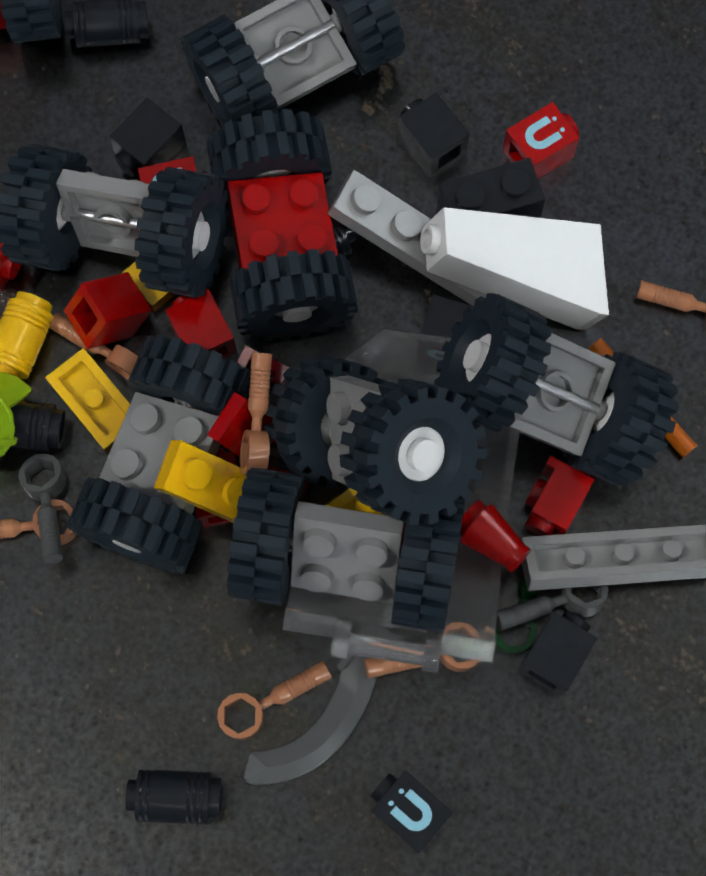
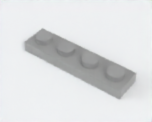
[327,170,487,306]
[521,525,706,591]

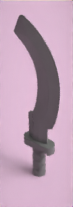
[242,602,404,785]

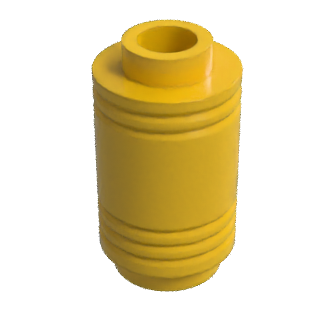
[0,291,54,379]

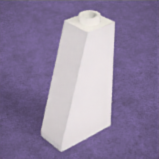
[420,207,609,330]

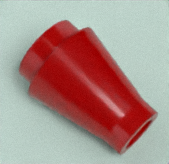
[460,500,531,573]

